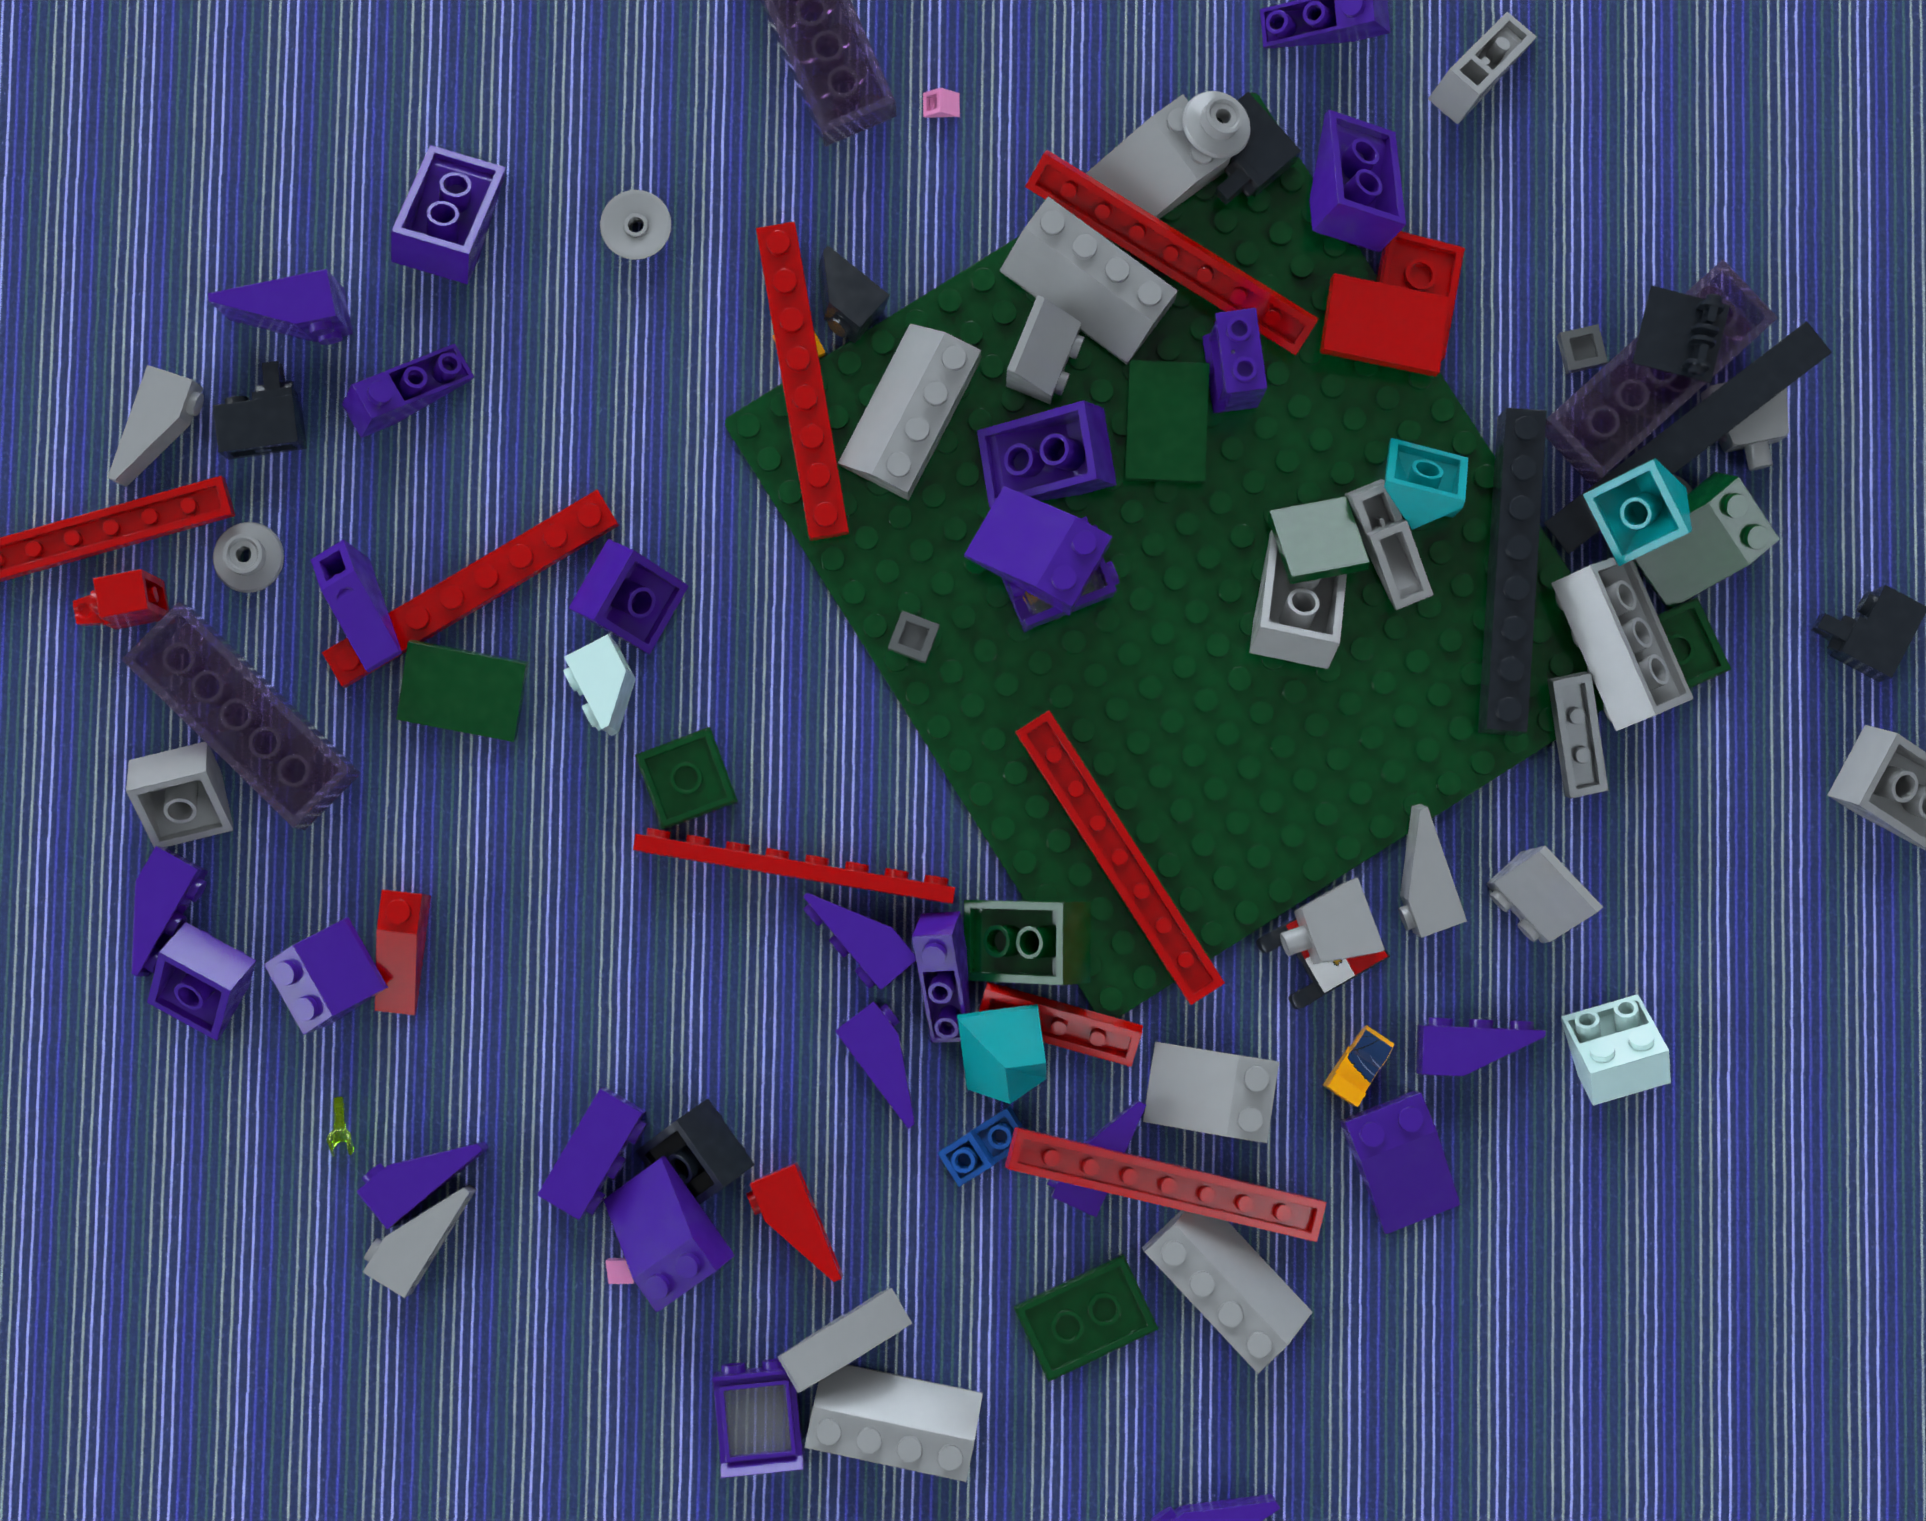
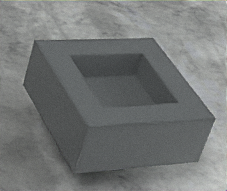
[1557,324,1608,374]
[888,611,940,664]

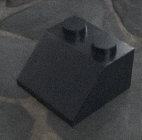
[636,1099,755,1205]

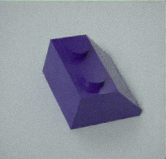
[569,539,689,655]
[264,917,388,1035]
[147,922,256,1041]

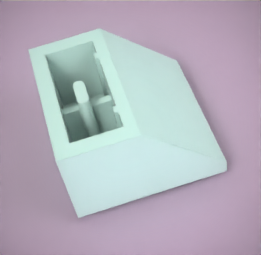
[563,634,636,736]
[1561,994,1671,1106]

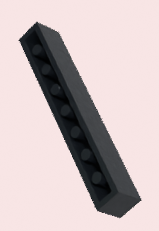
[1478,408,1547,736]

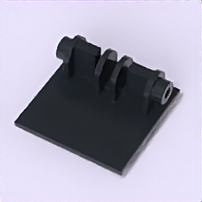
[1632,285,1730,383]

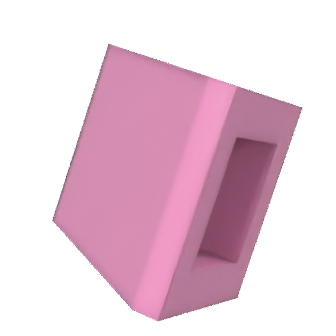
[923,88,960,118]
[605,1258,634,1284]

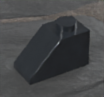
[818,246,890,344]

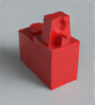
[73,569,171,630]

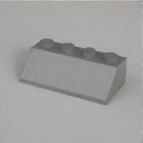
[1000,196,1177,364]
[837,324,981,501]
[1551,557,1694,731]
[1142,1210,1312,1374]
[804,1364,983,1482]

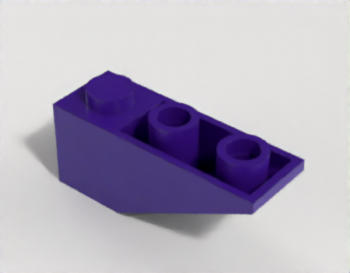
[1260,0,1390,49]
[342,343,474,438]
[310,539,402,672]
[131,846,208,976]
[803,893,916,990]
[912,911,970,1043]
[1416,1017,1546,1076]

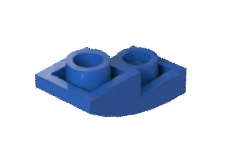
[937,1106,1025,1187]

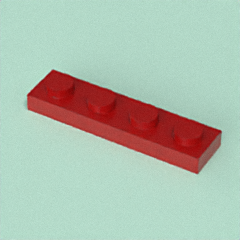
[979,982,1143,1067]

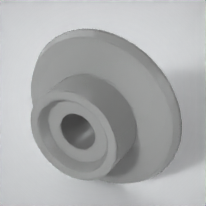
[1182,91,1251,158]
[600,190,671,260]
[213,522,284,593]

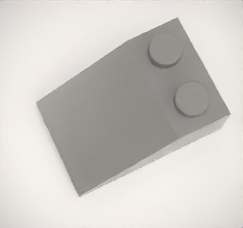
[1086,94,1231,219]
[1249,530,1347,669]
[1828,725,1926,851]
[1487,846,1603,943]
[1143,1042,1279,1143]

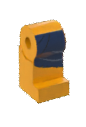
[1323,1025,1394,1107]

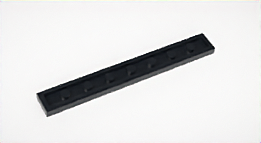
[1544,321,1832,554]

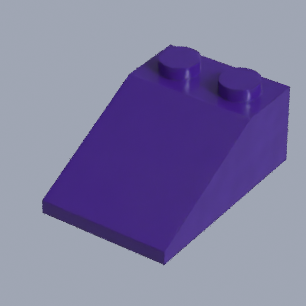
[1309,109,1406,253]
[391,145,506,284]
[207,269,353,345]
[977,400,1117,508]
[964,486,1112,616]
[1339,1091,1461,1235]
[603,1155,735,1313]

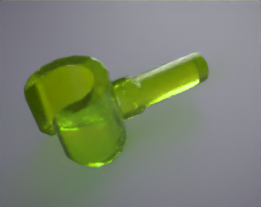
[327,1097,355,1157]

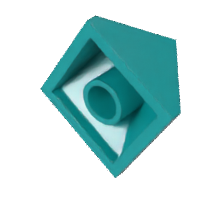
[1384,438,1468,530]
[1583,458,1692,566]
[957,1004,1047,1104]

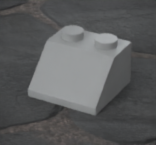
[1006,295,1085,404]
[126,741,233,848]

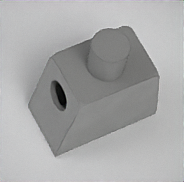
[1701,382,1789,471]
[1280,877,1385,964]

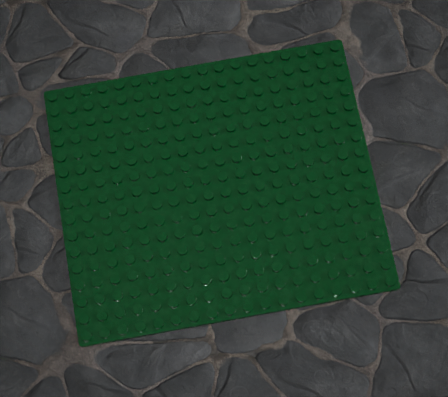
[725,92,1604,1018]

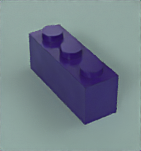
[537,1087,647,1220]

